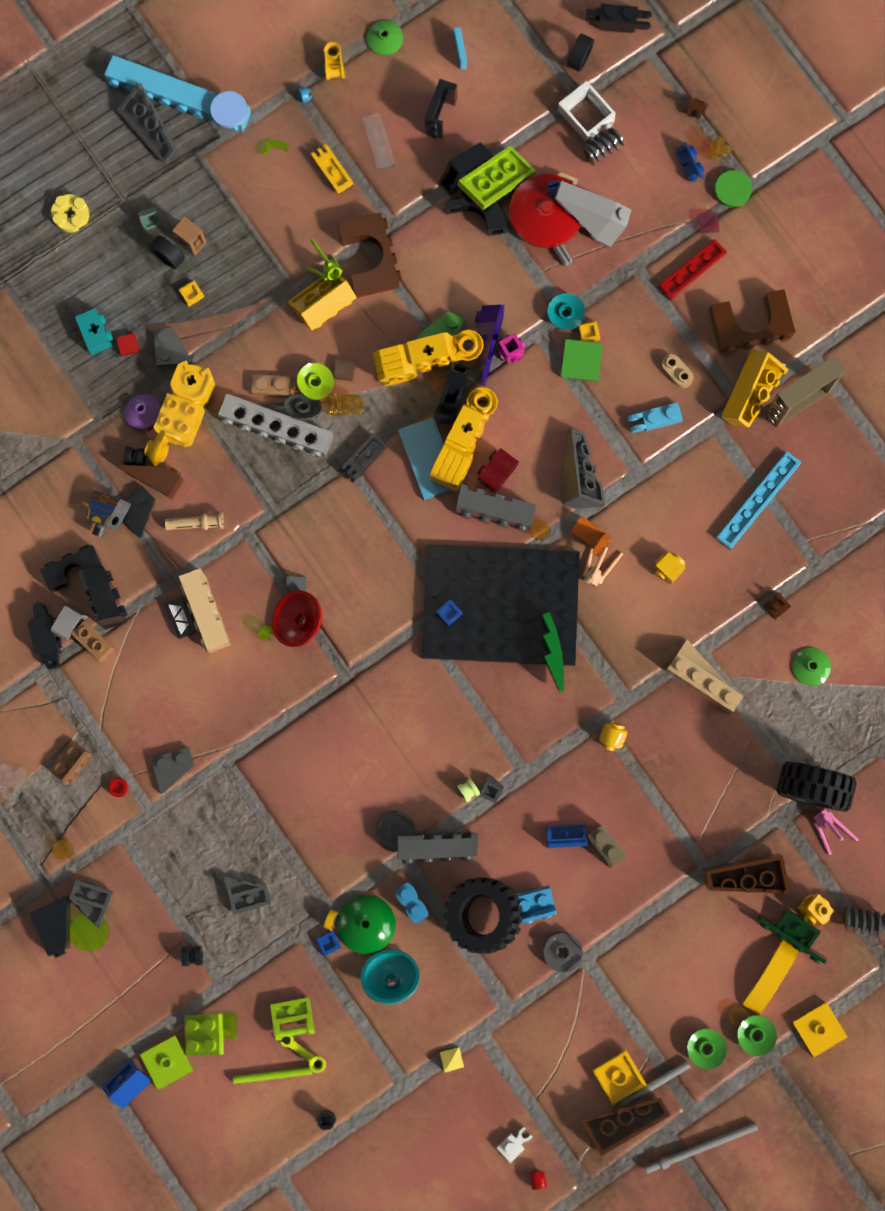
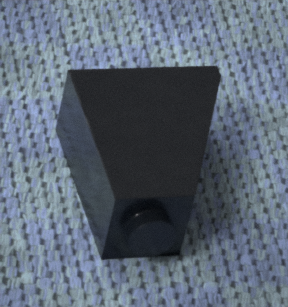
[439,142,493,196]
[30,896,71,958]

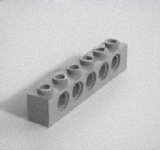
[218,394,334,458]

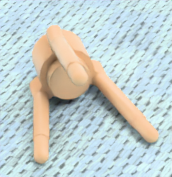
[583,547,623,587]

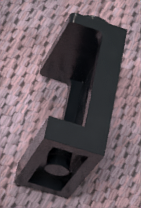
[424,79,457,139]

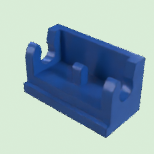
[546,824,588,848]

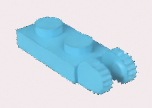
[627,402,683,433]

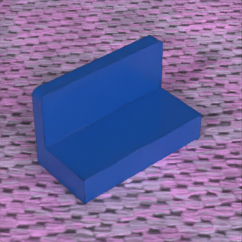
[102,1059,151,1109]

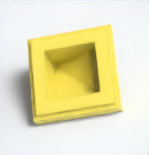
[440,1047,464,1072]

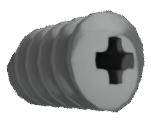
[583,127,625,165]
[842,906,885,937]

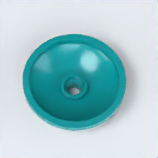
[361,950,420,1005]

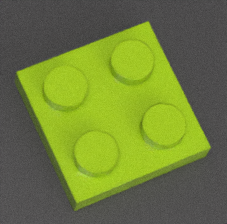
[184,1014,224,1056]

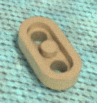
[661,354,694,388]

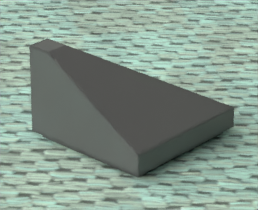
[286,576,307,593]
[480,775,504,803]

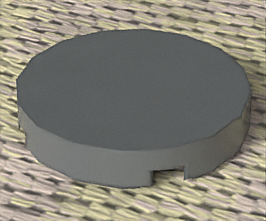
[377,811,415,850]

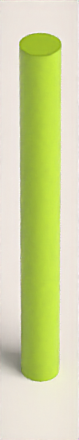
[233,1067,313,1084]

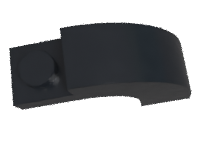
[445,191,507,236]
[433,362,471,424]

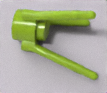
[307,239,343,281]

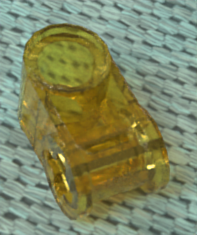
[328,394,365,416]

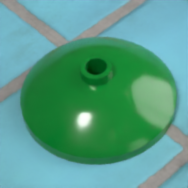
[337,895,396,954]

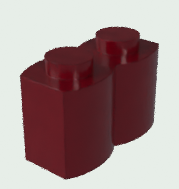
[477,448,519,494]

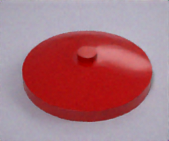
[509,174,581,248]

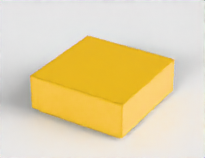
[178,280,204,307]
[578,321,600,342]

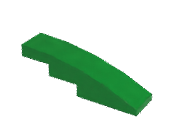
[542,612,564,694]

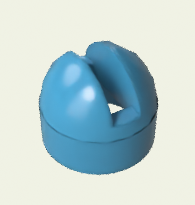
[297,87,312,103]

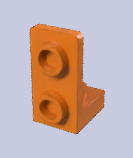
[571,516,612,557]

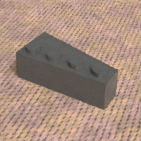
[456,484,536,532]

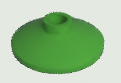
[366,20,403,55]
[792,648,831,686]
[737,1015,777,1056]
[687,1029,727,1069]

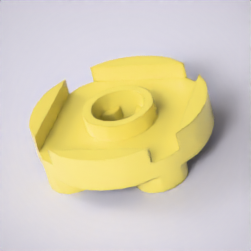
[51,194,89,232]

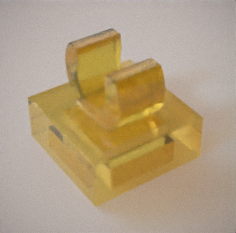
[708,136,731,161]

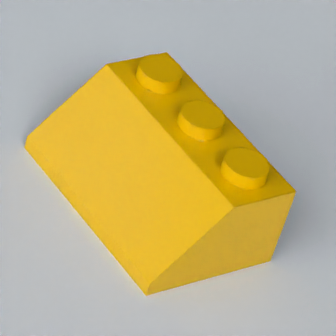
[288,276,357,331]

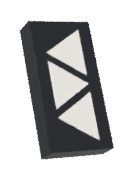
[164,596,197,639]

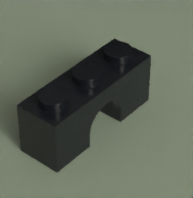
[40,545,105,593]

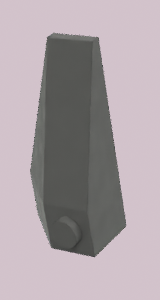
[561,428,605,509]

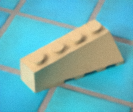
[665,640,743,714]

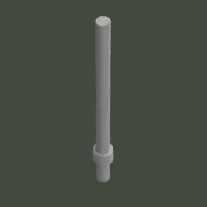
[644,1122,758,1174]

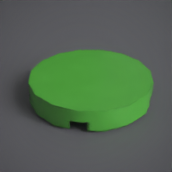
[715,170,752,208]

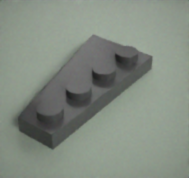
[117,83,177,164]

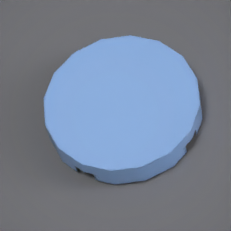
[210,91,248,129]

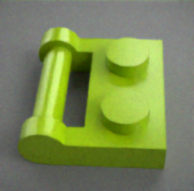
[270,997,315,1041]

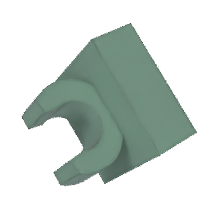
[138,207,162,231]

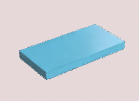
[398,417,452,500]

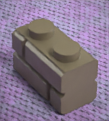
[587,825,627,868]

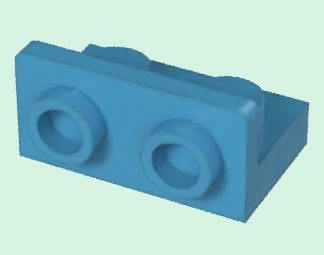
[517,885,557,924]

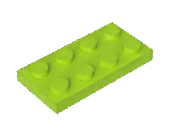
[457,146,536,210]

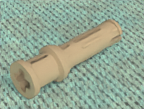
[165,512,224,531]

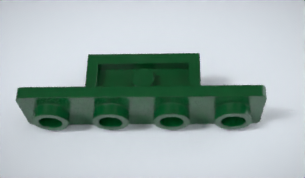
[758,908,827,964]

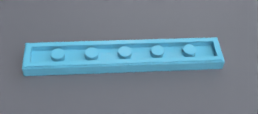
[716,451,802,550]

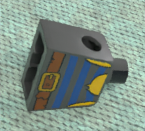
[86,490,131,538]

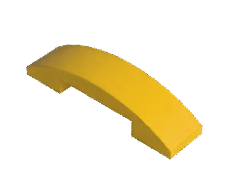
[742,940,799,1015]

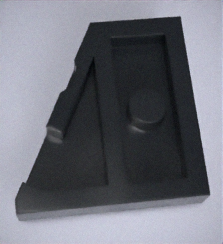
[123,486,156,538]

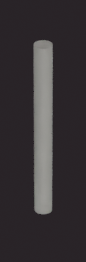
[619,1060,690,1108]

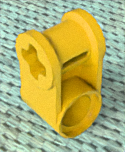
[324,42,345,80]

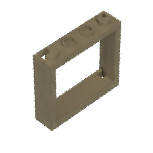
[766,356,846,428]

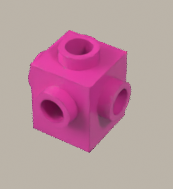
[497,333,525,364]

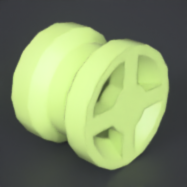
[457,778,480,802]

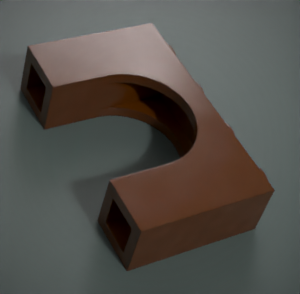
[338,212,402,298]
[709,289,796,354]

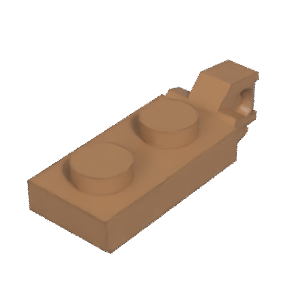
[252,375,300,397]

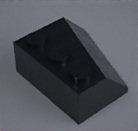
[78,566,128,630]

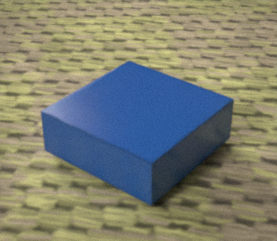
[436,599,463,627]
[315,930,342,956]

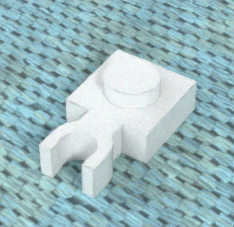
[497,1126,533,1163]

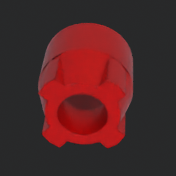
[529,1170,547,1190]

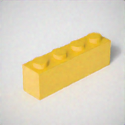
[721,350,788,428]

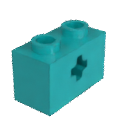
[75,308,113,355]

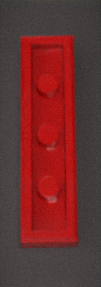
[658,239,727,301]

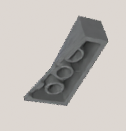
[396,831,478,863]

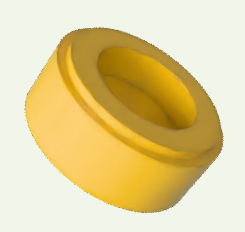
[324,910,339,931]

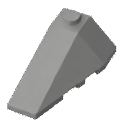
[554,181,632,247]

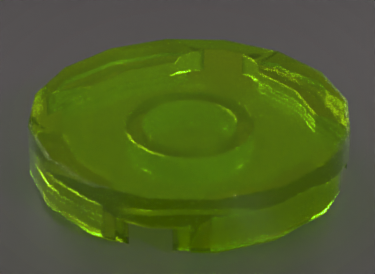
[70,914,109,952]

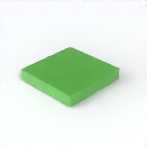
[561,339,603,382]

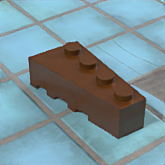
[702,853,791,894]
[581,1098,671,1156]

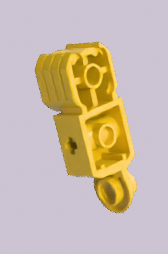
[373,330,483,386]
[144,360,215,467]
[430,387,498,492]

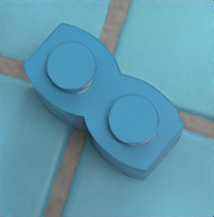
[396,883,429,924]

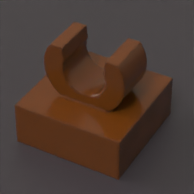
[687,97,709,119]
[764,592,791,620]

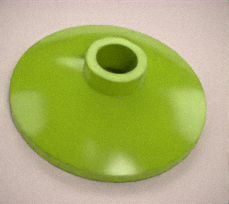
[297,363,334,400]

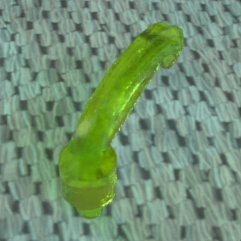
[262,140,289,156]

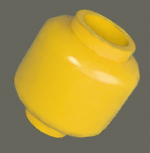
[599,721,627,751]

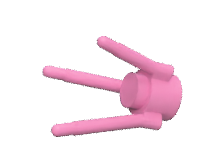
[813,809,858,855]

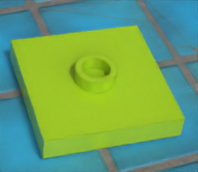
[140,1035,194,1090]

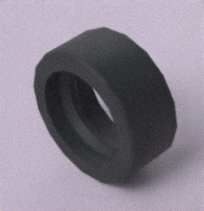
[567,33,594,72]
[149,235,185,270]

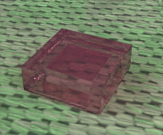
[698,212,719,234]

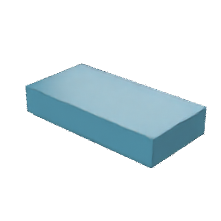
[453,27,467,70]

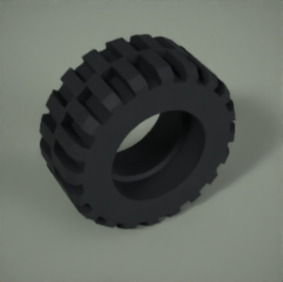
[777,761,857,812]
[444,877,523,954]

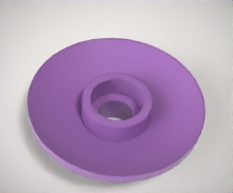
[124,394,161,430]

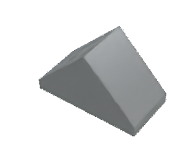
[51,605,88,641]

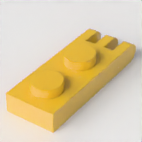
[310,143,353,194]

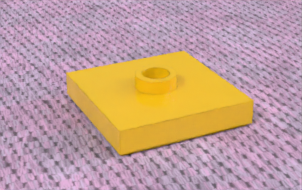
[792,1002,847,1057]
[592,1050,646,1106]

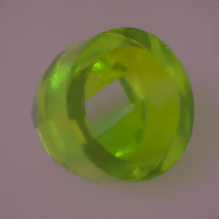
[257,624,274,641]

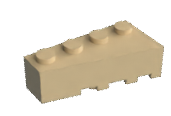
[179,568,231,653]

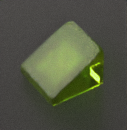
[222,1014,238,1039]

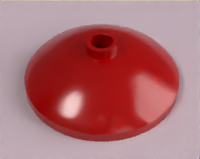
[272,590,322,647]

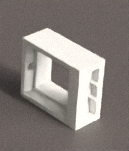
[558,81,616,143]

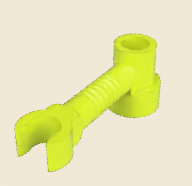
[281,1036,326,1073]

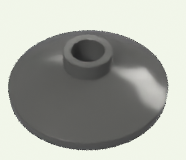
[284,394,322,420]

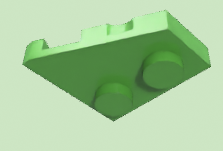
[417,312,465,339]

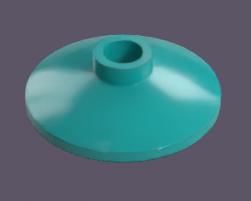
[548,293,585,330]

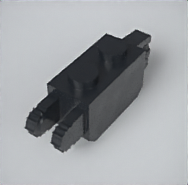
[585,3,652,33]
[28,602,63,670]

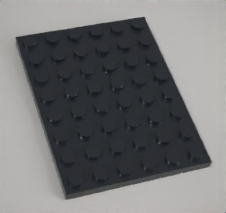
[421,545,580,666]

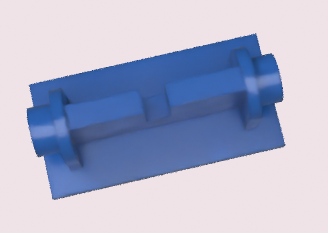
[676,142,705,183]

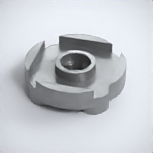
[543,933,583,973]

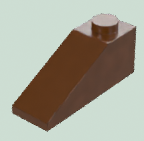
[120,465,183,499]

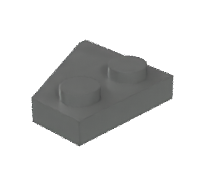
[154,328,193,368]
[152,748,194,794]
[224,877,272,915]
[69,880,114,929]

